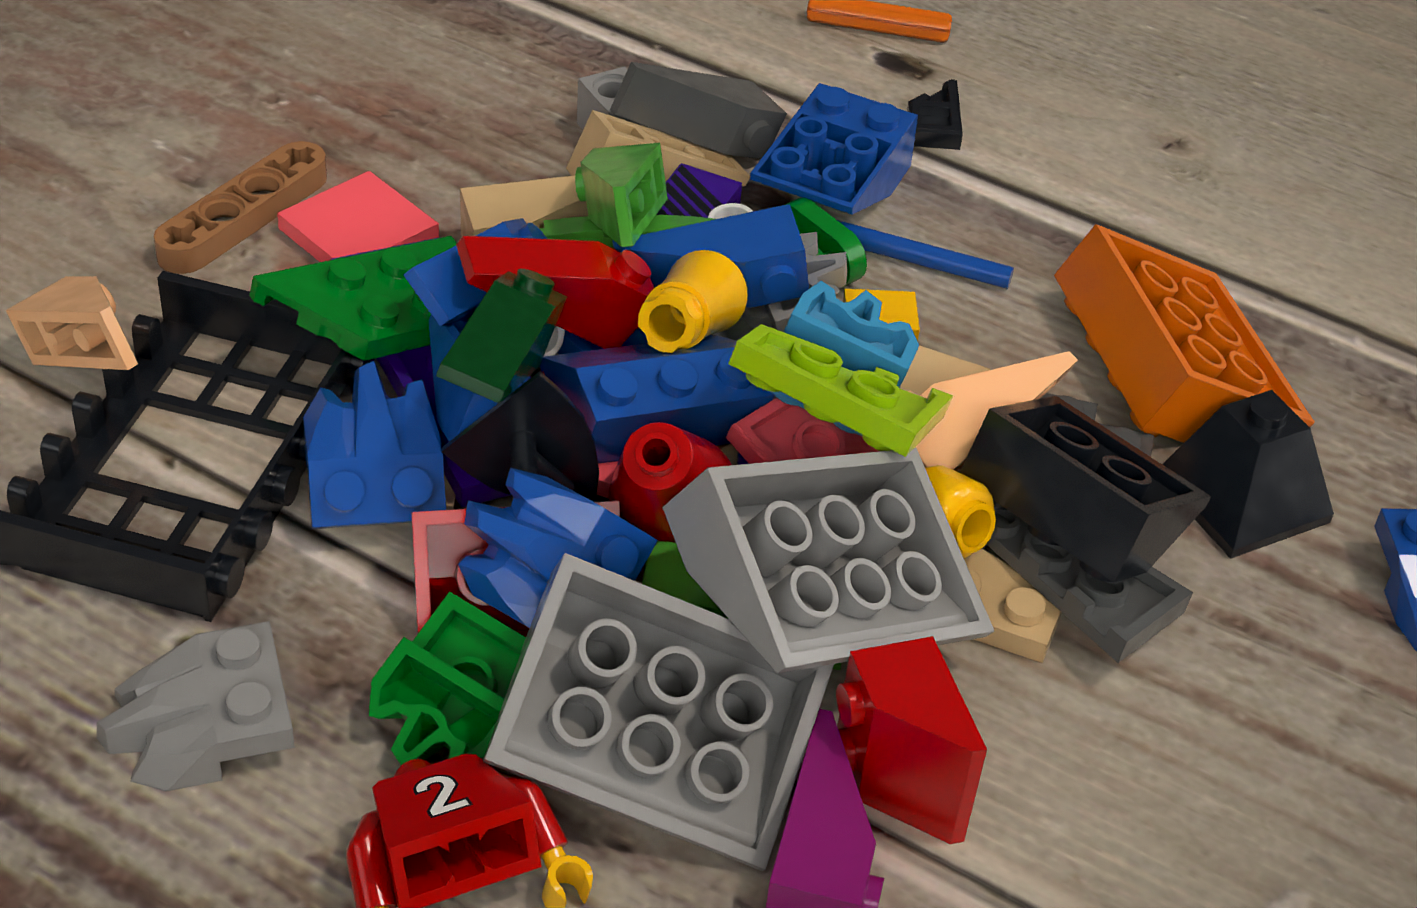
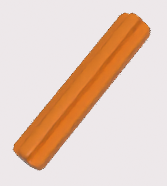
[807,0,952,43]

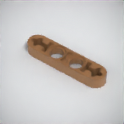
[154,141,327,274]

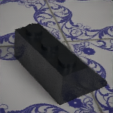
[960,396,1211,583]

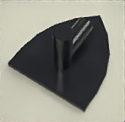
[441,371,599,502]

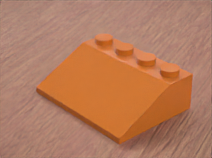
[1054,224,1315,443]

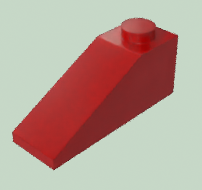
[456,236,654,349]

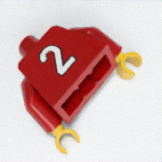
[346,754,593,908]

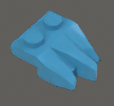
[768,280,919,436]

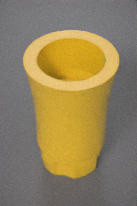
[638,250,748,353]

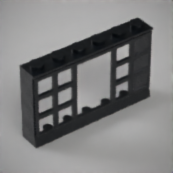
[0,271,375,622]

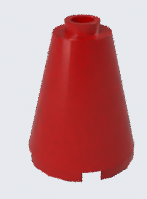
[609,422,732,543]

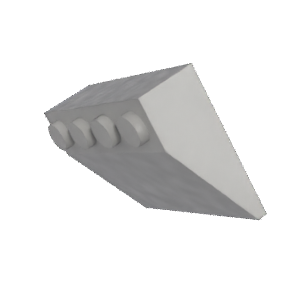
[663,448,994,674]
[483,553,834,871]

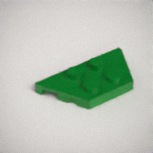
[249,236,470,361]

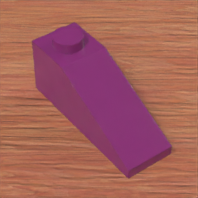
[766,708,885,908]

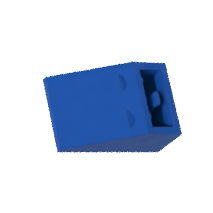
[750,83,918,215]

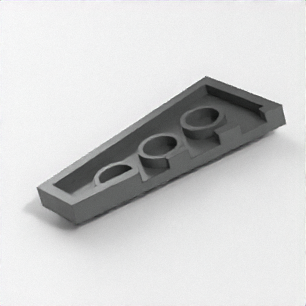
[959,471,1193,663]

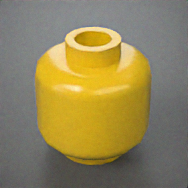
[925,465,996,559]

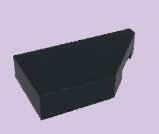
[907,79,963,150]

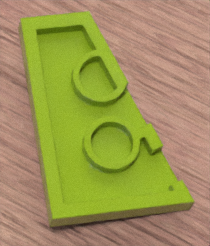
[728,324,953,457]

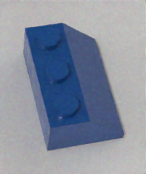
[540,335,775,463]

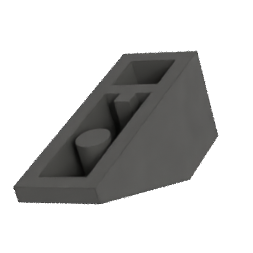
[610,62,787,159]

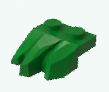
[369,591,526,765]

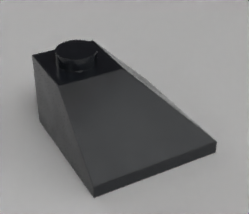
[1162,390,1334,559]

